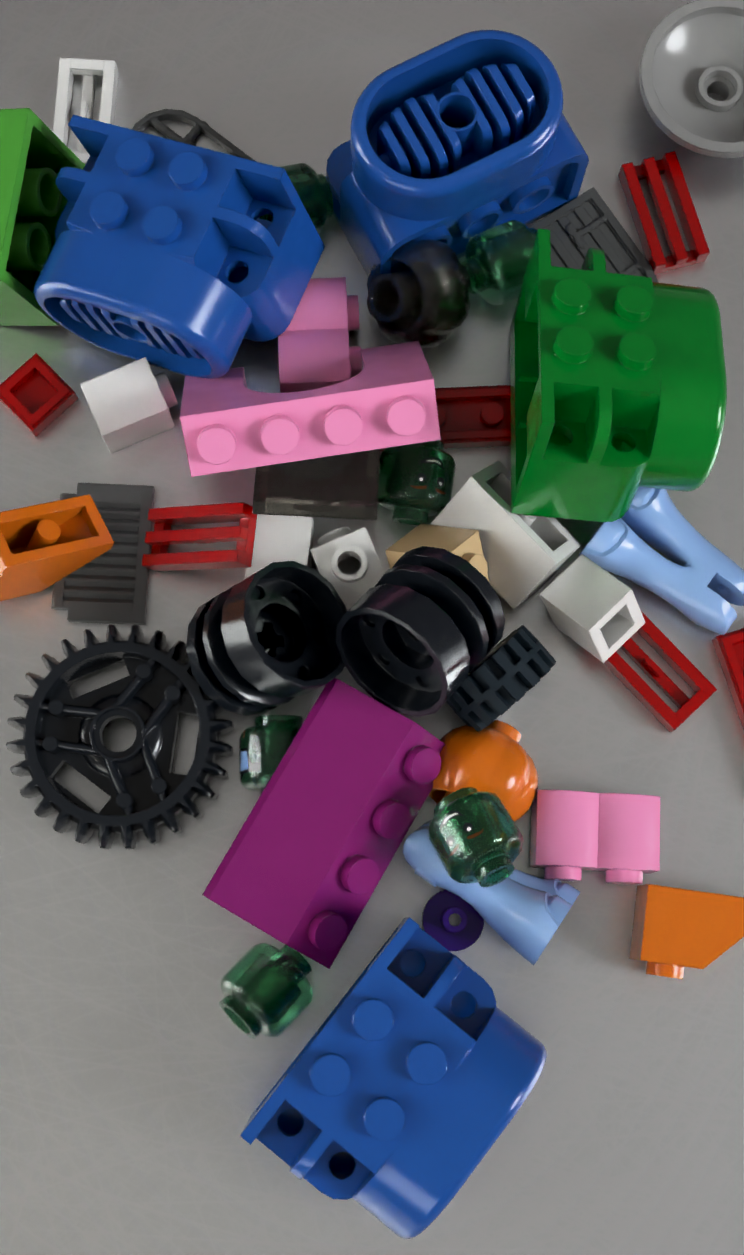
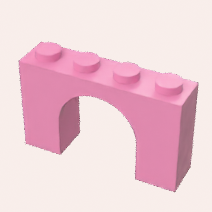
[180,341,441,477]

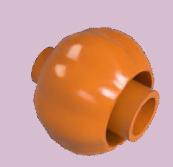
[429,720,538,835]

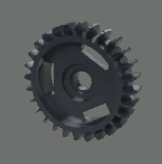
[6,624,234,850]

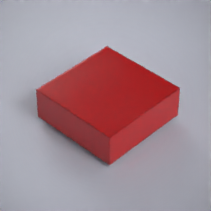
[0,353,78,437]

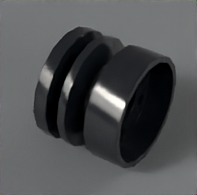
[336,546,505,717]
[186,561,347,716]

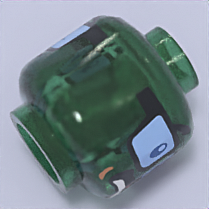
[239,715,303,796]

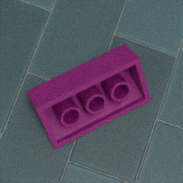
[202,678,445,969]

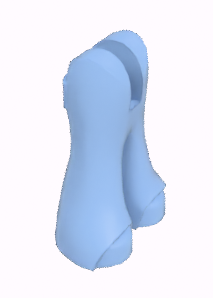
[578,487,744,635]
[403,819,580,965]

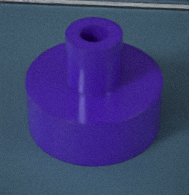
[421,890,484,951]

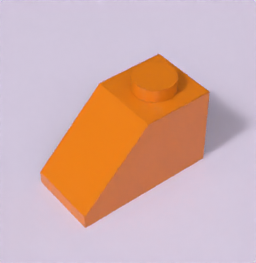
[0,494,114,601]
[629,884,744,979]

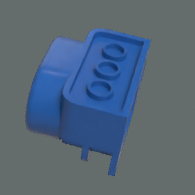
[317,30,589,297]
[34,115,325,379]
[240,917,547,1239]

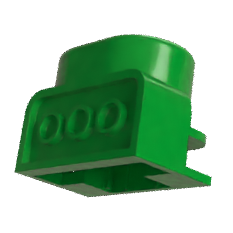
[510,228,727,522]

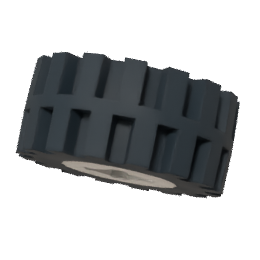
[446,625,556,732]

